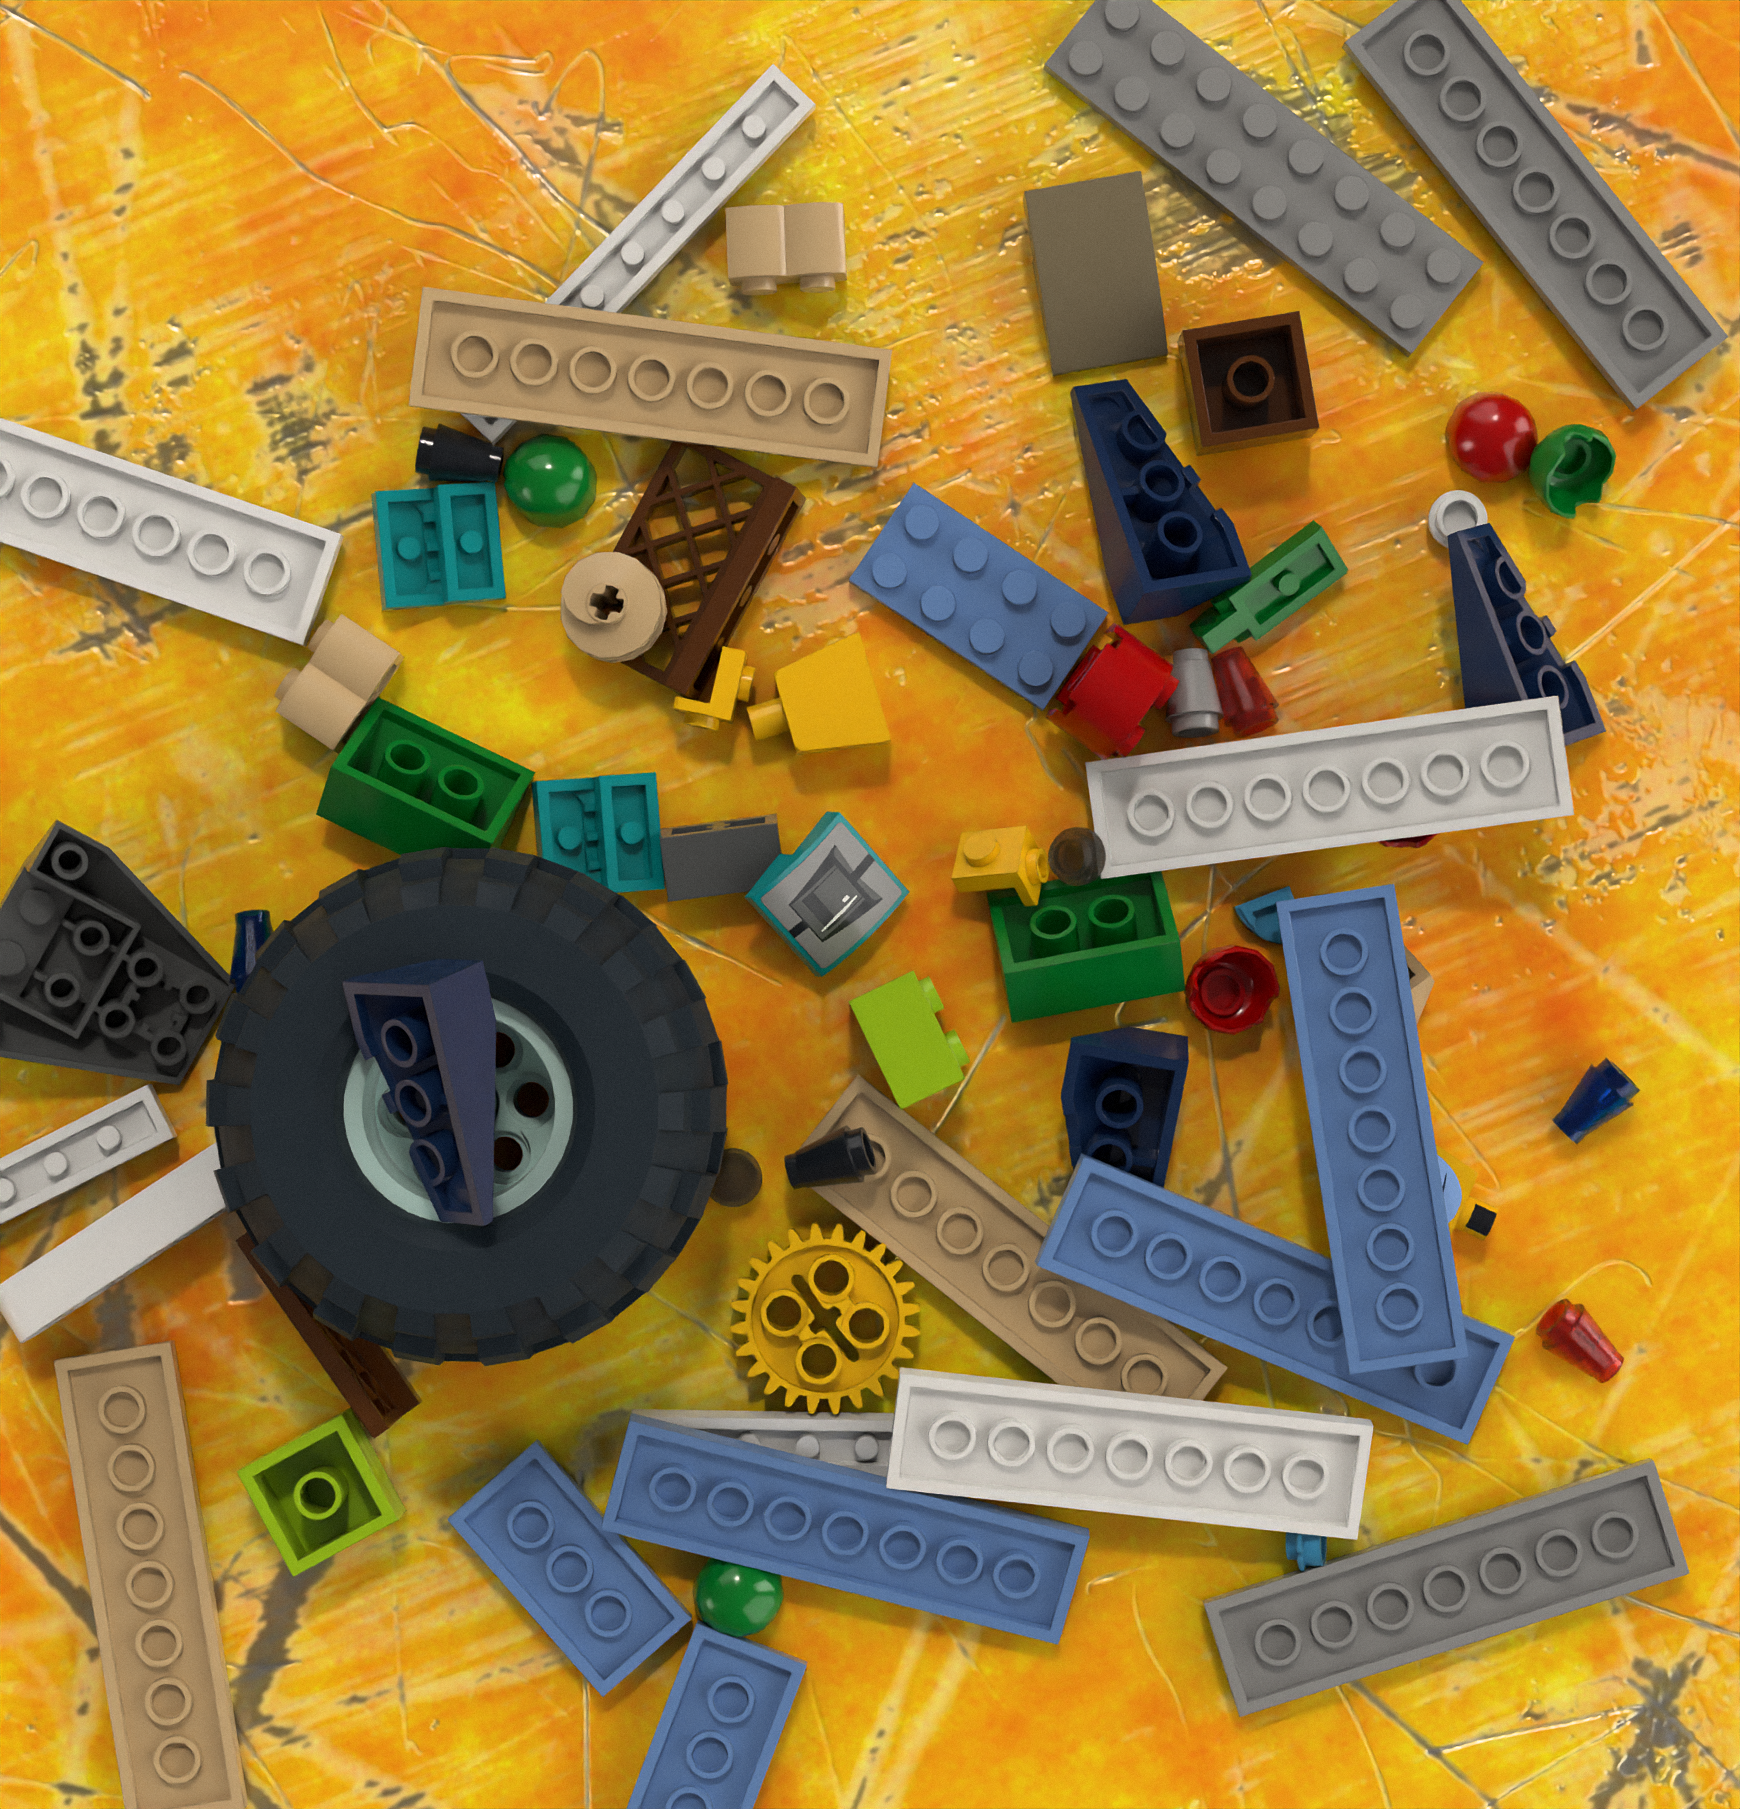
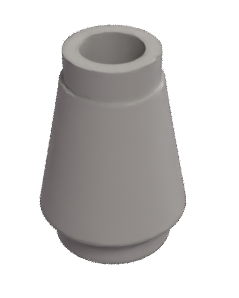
[1165,648,1224,738]

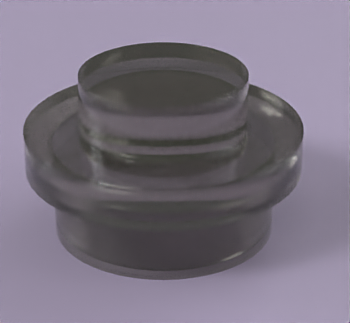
[1048,827,1106,886]
[710,1148,762,1207]

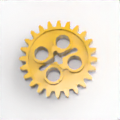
[730,1222,920,1414]

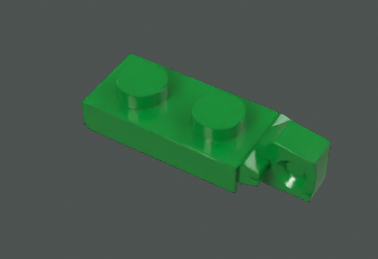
[1188,520,1348,654]

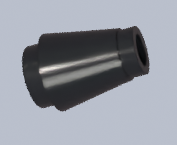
[415,423,504,482]
[784,1125,876,1190]

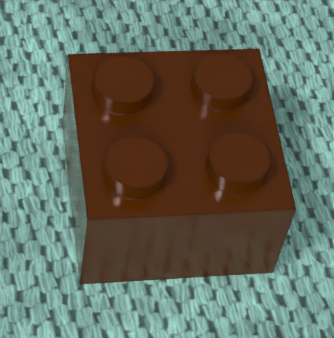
[1177,311,1319,456]

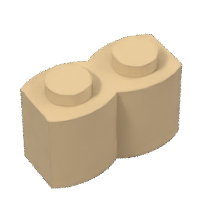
[725,202,847,295]
[275,614,404,754]

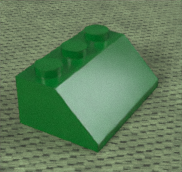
[316,697,536,855]
[986,871,1186,1023]

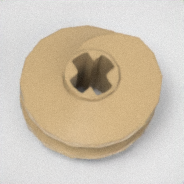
[561,552,667,663]

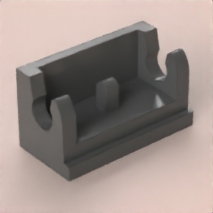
[659,813,782,902]

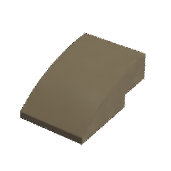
[1023,171,1168,376]

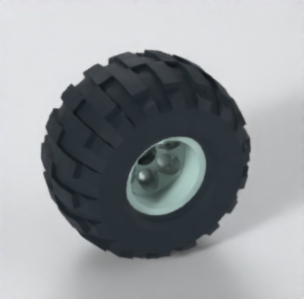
[206,847,728,1366]

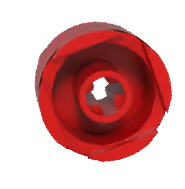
[1046,623,1180,760]

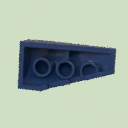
[1070,379,1252,625]
[1447,523,1606,747]
[342,959,496,1226]
[1061,1027,1189,1188]

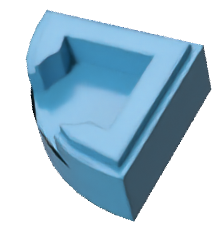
[1233,886,1294,944]

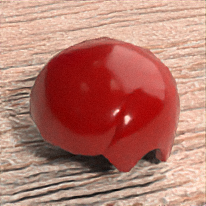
[1446,392,1538,483]
[1184,945,1280,1035]

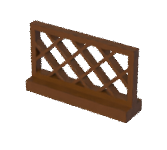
[603,441,806,701]
[236,1232,422,1438]

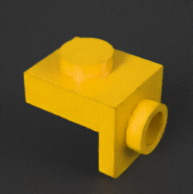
[673,646,756,731]
[951,826,1049,907]

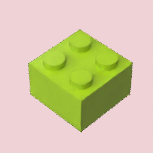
[848,971,970,1110]
[237,1408,406,1577]

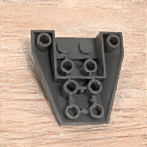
[0,819,237,1085]

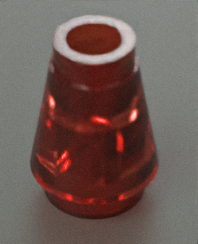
[1211,646,1279,738]
[1536,1299,1624,1383]

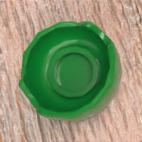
[1528,424,1617,519]
[503,434,597,528]
[692,1557,784,1638]

